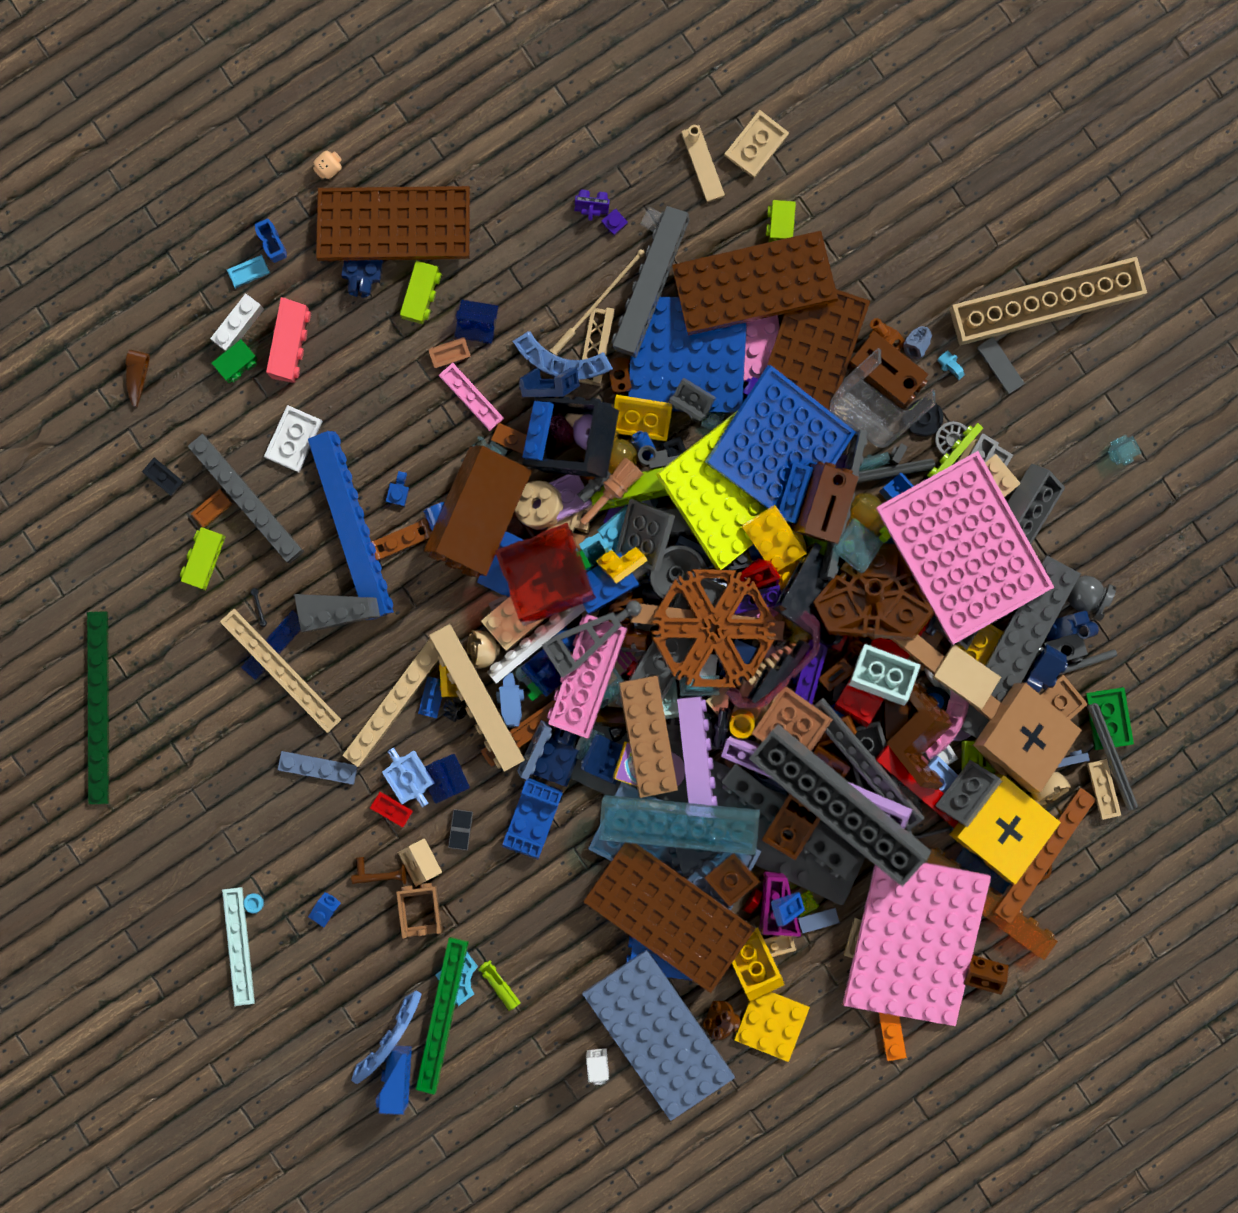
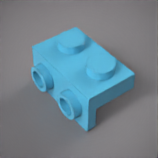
[579,533,613,567]

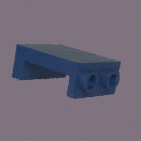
[519,367,580,397]

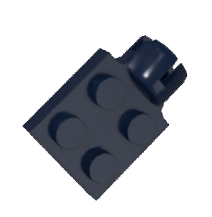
[342,260,383,298]
[533,727,580,787]

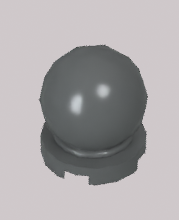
[1067,575,1116,622]

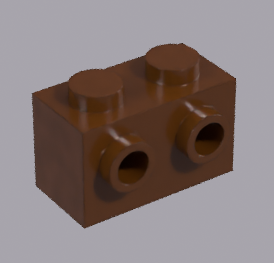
[964,955,1009,995]

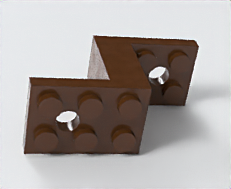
[887,681,953,790]
[762,745,851,860]

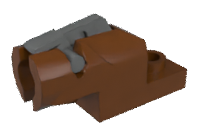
[595,615,652,652]

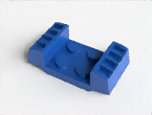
[502,778,563,860]

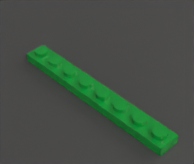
[416,937,469,1095]

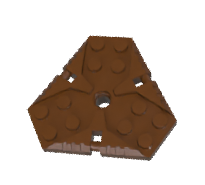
[814,542,934,641]

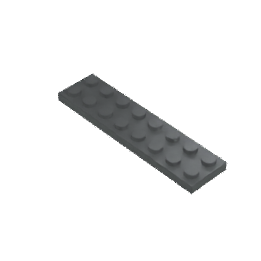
[616,572,725,708]

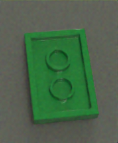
[1085,687,1134,750]

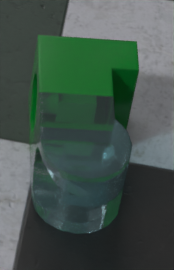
[516,665,548,701]

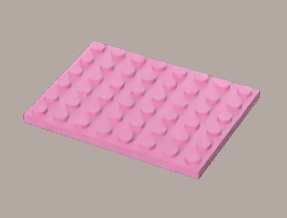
[876,451,1054,645]
[843,862,991,1026]

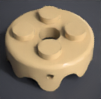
[515,480,563,530]

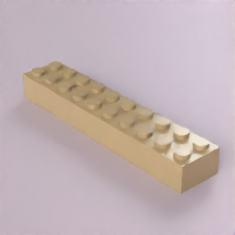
[949,257,1147,346]

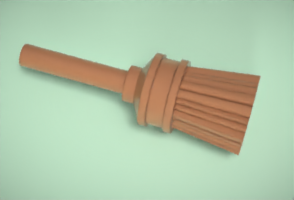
[580,457,644,526]

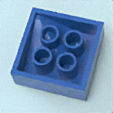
[376,1045,412,1114]

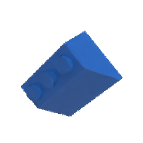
[571,553,640,615]

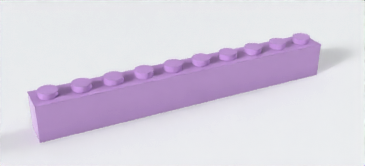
[721,734,912,829]

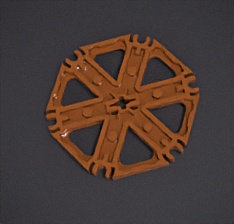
[651,569,775,688]

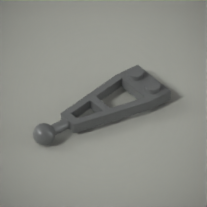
[542,601,642,678]

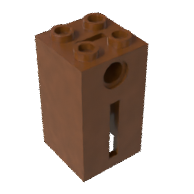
[847,331,929,410]
[790,462,859,544]

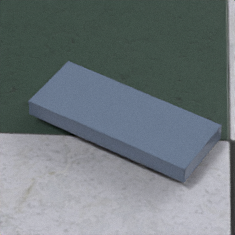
[798,908,840,933]

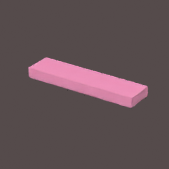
[439,363,504,432]

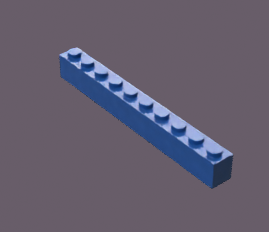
[308,431,394,620]

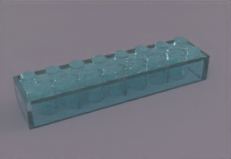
[599,795,760,855]

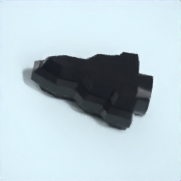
[671,839,720,878]

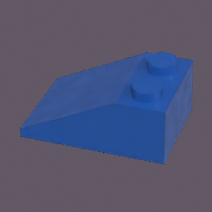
[477,532,536,598]

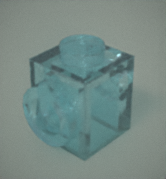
[1108,435,1141,466]

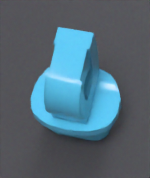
[937,351,965,380]

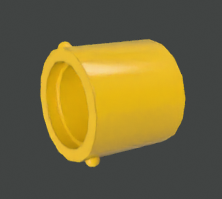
[729,709,755,739]

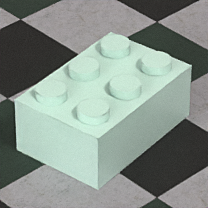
[849,644,920,706]

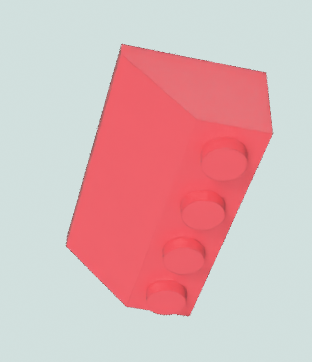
[266,297,311,383]

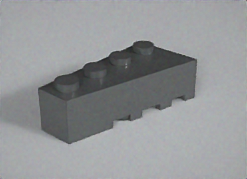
[294,594,380,632]

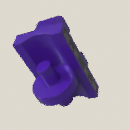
[575,190,610,221]

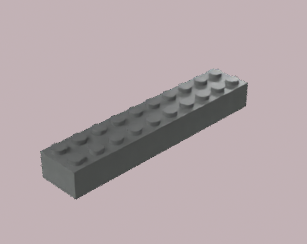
[933,463,1065,650]
[749,724,932,887]

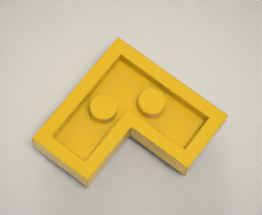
[596,547,648,583]

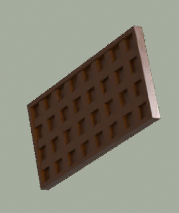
[316,186,470,261]
[672,230,838,336]
[767,289,870,413]
[583,838,756,993]

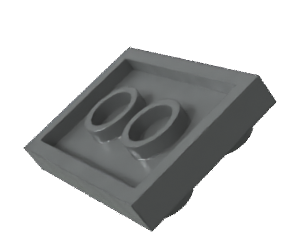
[935,760,1002,827]

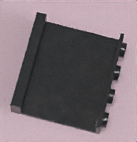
[773,542,851,647]

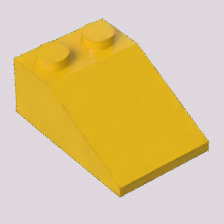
[732,927,785,1001]

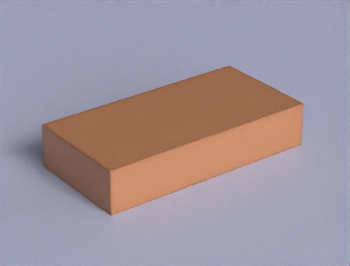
[428,337,471,368]

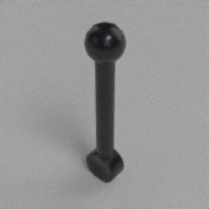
[251,588,267,627]

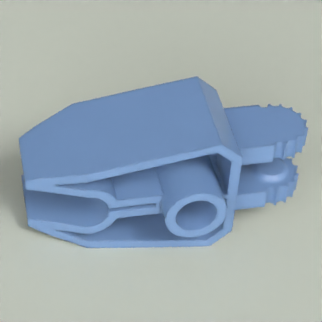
[496,672,524,727]

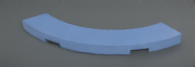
[513,332,613,379]
[352,990,422,1084]

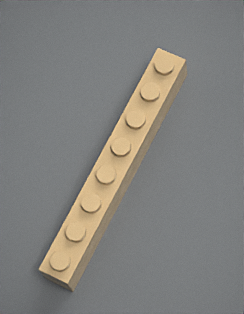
[428,623,525,771]
[342,638,440,767]

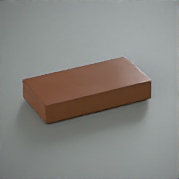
[191,489,233,528]

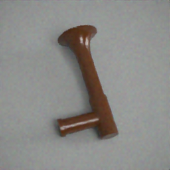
[351,857,407,885]

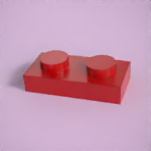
[370,791,413,828]

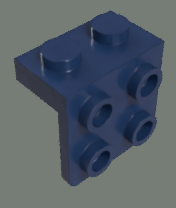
[581,734,623,784]

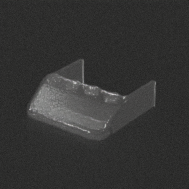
[830,348,936,448]

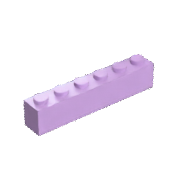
[677,695,718,815]

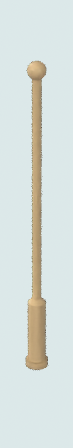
[549,249,645,356]

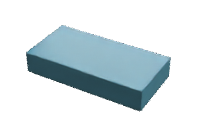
[227,255,270,288]

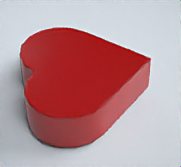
[743,888,762,914]

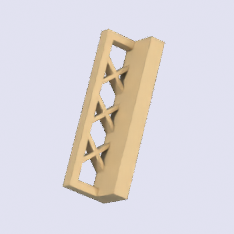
[579,308,614,386]

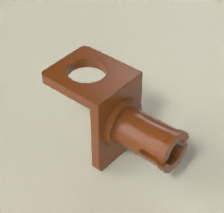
[869,318,905,351]

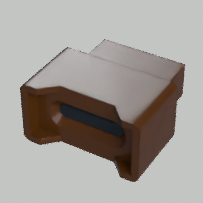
[819,659,854,692]

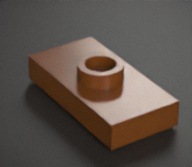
[491,423,527,455]

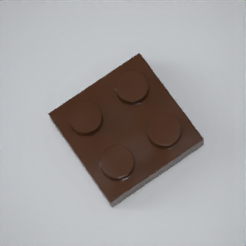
[704,852,759,907]

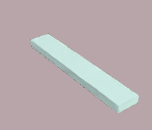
[222,887,255,1006]

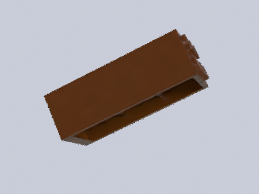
[424,445,532,578]

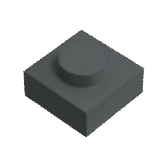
[889,443,908,465]

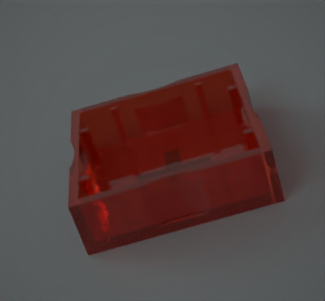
[495,523,596,626]

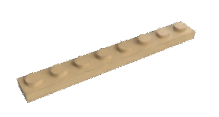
[220,609,342,733]

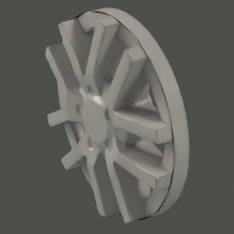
[935,422,967,456]

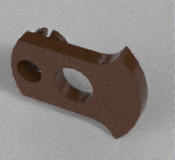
[609,358,632,396]

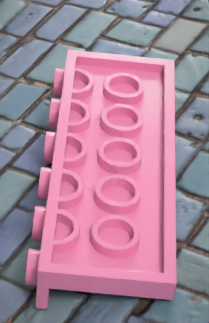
[547,614,628,739]

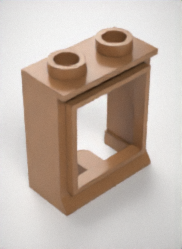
[397,883,442,938]

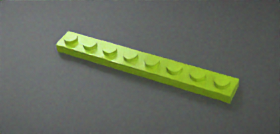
[877,423,983,543]

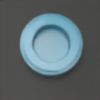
[243,893,264,913]

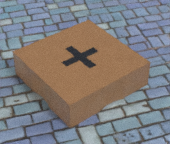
[973,683,1082,793]

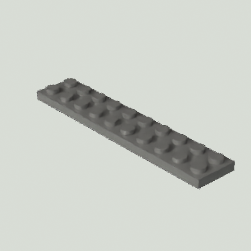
[961,555,1081,738]

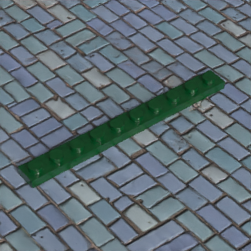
[87,611,109,804]

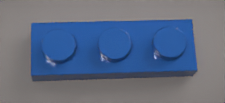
[523,401,554,460]
[779,462,814,524]

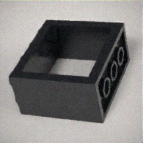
[523,396,619,478]

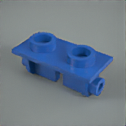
[418,677,442,718]

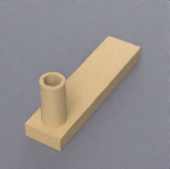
[681,125,725,203]

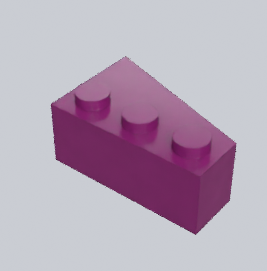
[759,872,801,936]

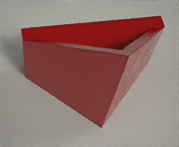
[740,558,780,589]

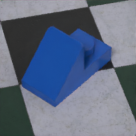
[771,892,805,926]

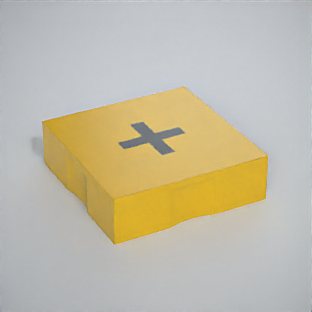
[949,773,1061,884]

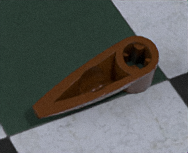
[126,349,150,407]

